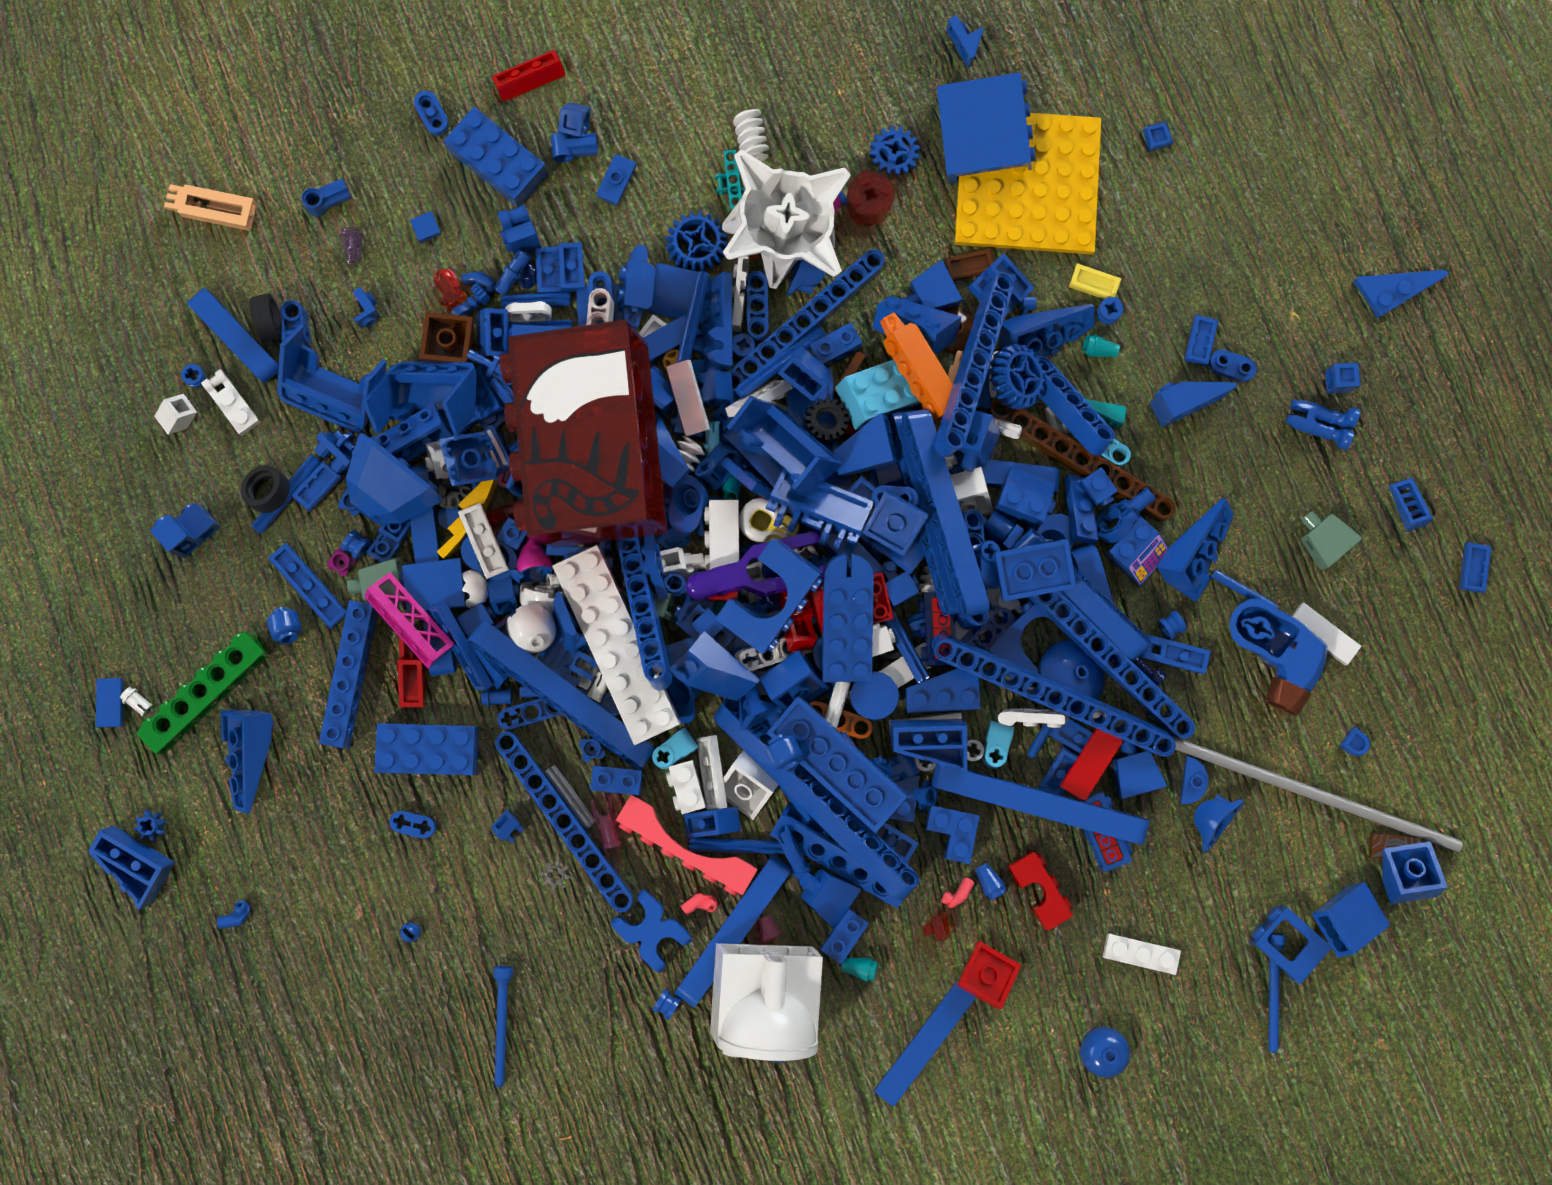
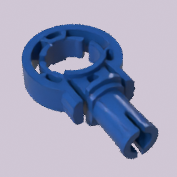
[1095,487,1157,543]

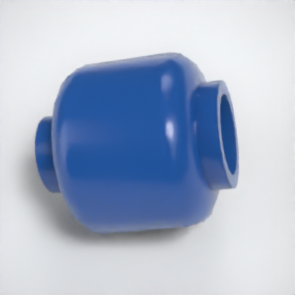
[267,607,302,644]
[766,733,803,772]

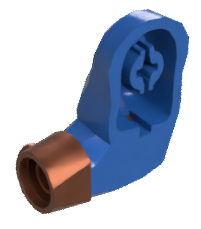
[1229,599,1328,716]

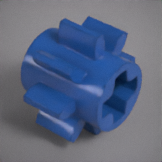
[134,811,168,841]

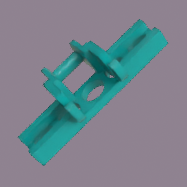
[714,150,745,211]

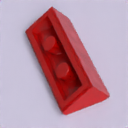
[492,50,565,102]
[1060,728,1123,801]

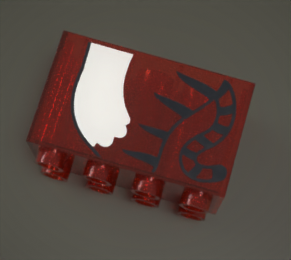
[500,319,668,548]

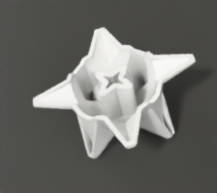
[722,150,851,289]

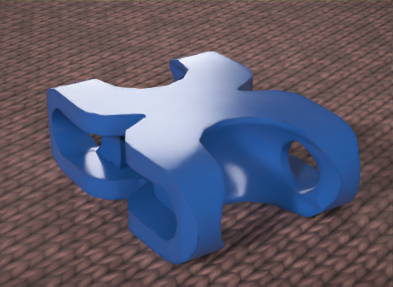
[611,889,693,973]

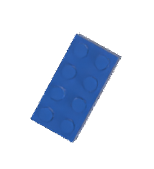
[443,107,548,208]
[374,724,480,776]

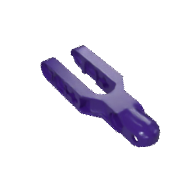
[686,531,825,599]

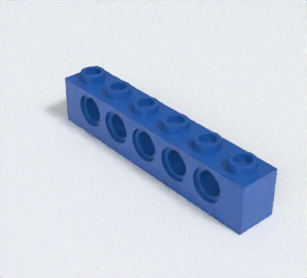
[319,600,378,749]
[770,802,903,909]

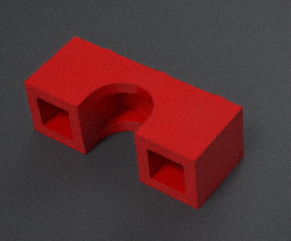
[1006,851,1073,931]

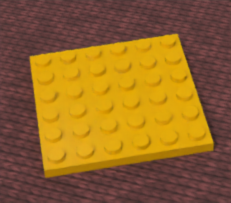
[954,113,1101,255]

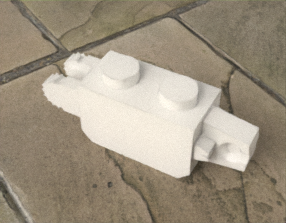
[620,548,705,589]

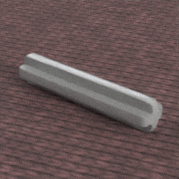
[545,765,596,829]

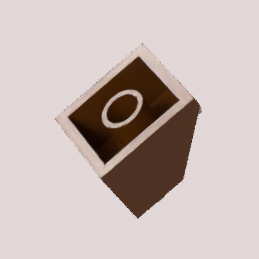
[419,312,474,363]

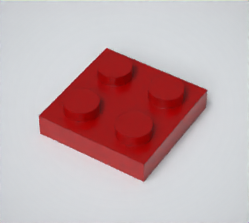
[956,941,1021,1010]

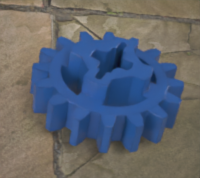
[869,126,920,178]

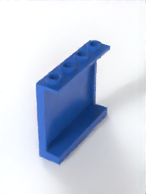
[937,72,1036,183]

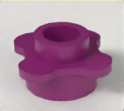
[327,548,356,577]

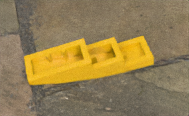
[437,476,499,560]

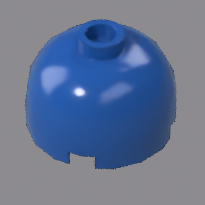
[1079,1026,1130,1078]

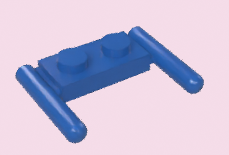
[1027,709,1092,758]

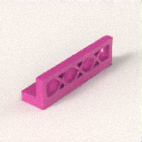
[364,572,454,669]

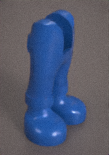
[1285,400,1360,451]

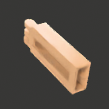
[164,185,257,231]

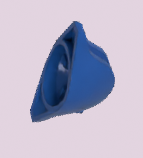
[786,259,825,296]
[1194,794,1245,854]

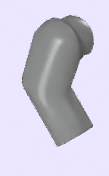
[1044,407,1071,436]

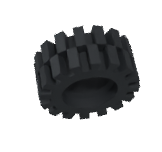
[805,398,849,444]

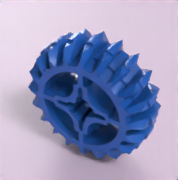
[666,210,729,272]
[988,344,1046,409]

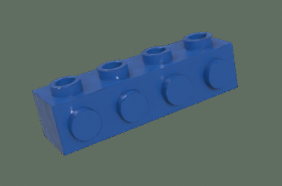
[351,404,453,462]

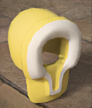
[739,498,800,543]

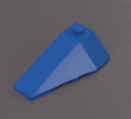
[999,304,1094,357]
[602,400,690,489]
[1157,498,1234,601]
[221,710,273,814]

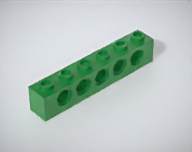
[136,631,271,755]

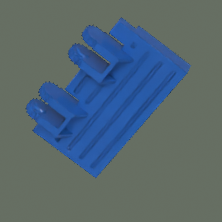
[765,468,874,551]
[537,624,599,688]

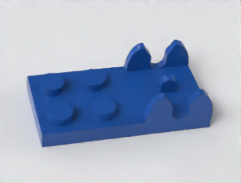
[691,272,733,373]

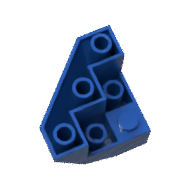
[346,433,443,524]

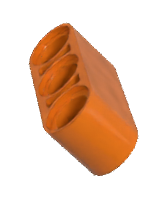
[809,701,872,739]

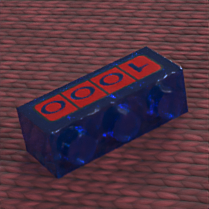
[918,592,956,667]

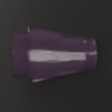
[339,227,363,263]

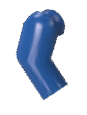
[462,271,495,293]
[217,900,250,929]

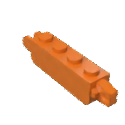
[880,312,953,425]

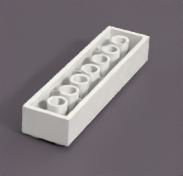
[552,545,681,745]

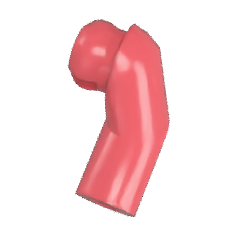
[941,878,975,908]
[681,893,718,916]

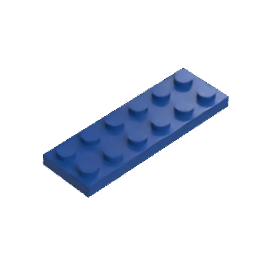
[767,696,909,833]

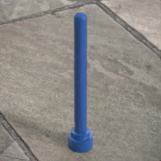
[1268,933,1285,1053]
[493,966,513,1087]

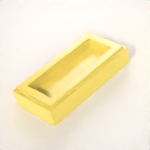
[1069,263,1121,299]

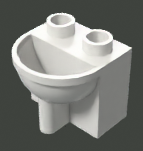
[710,943,823,1061]

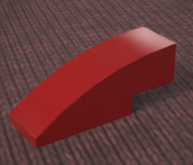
[778,575,817,651]
[397,630,427,707]

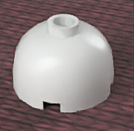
[519,582,568,615]
[506,604,556,654]

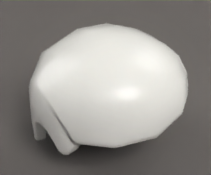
[462,570,489,609]

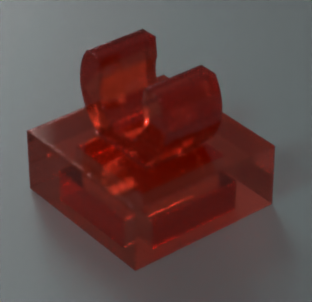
[922,912,952,942]

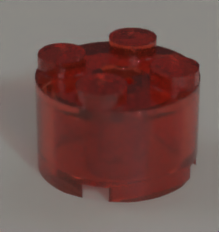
[846,171,894,226]

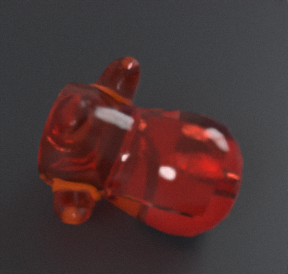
[433,268,467,309]

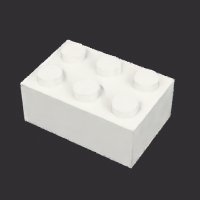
[705,500,739,571]

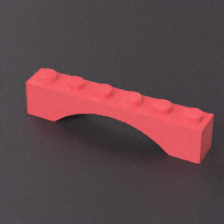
[616,795,758,896]

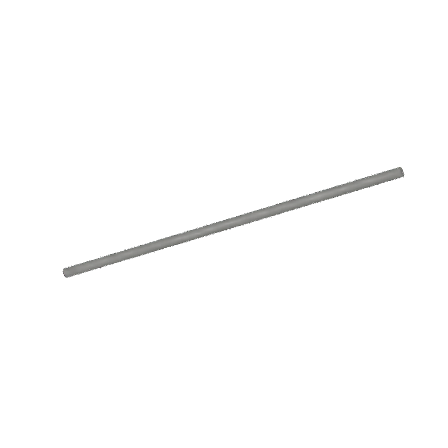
[1027,685,1463,852]

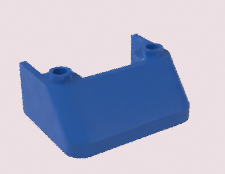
[277,325,387,432]
[362,362,477,436]
[726,396,842,493]

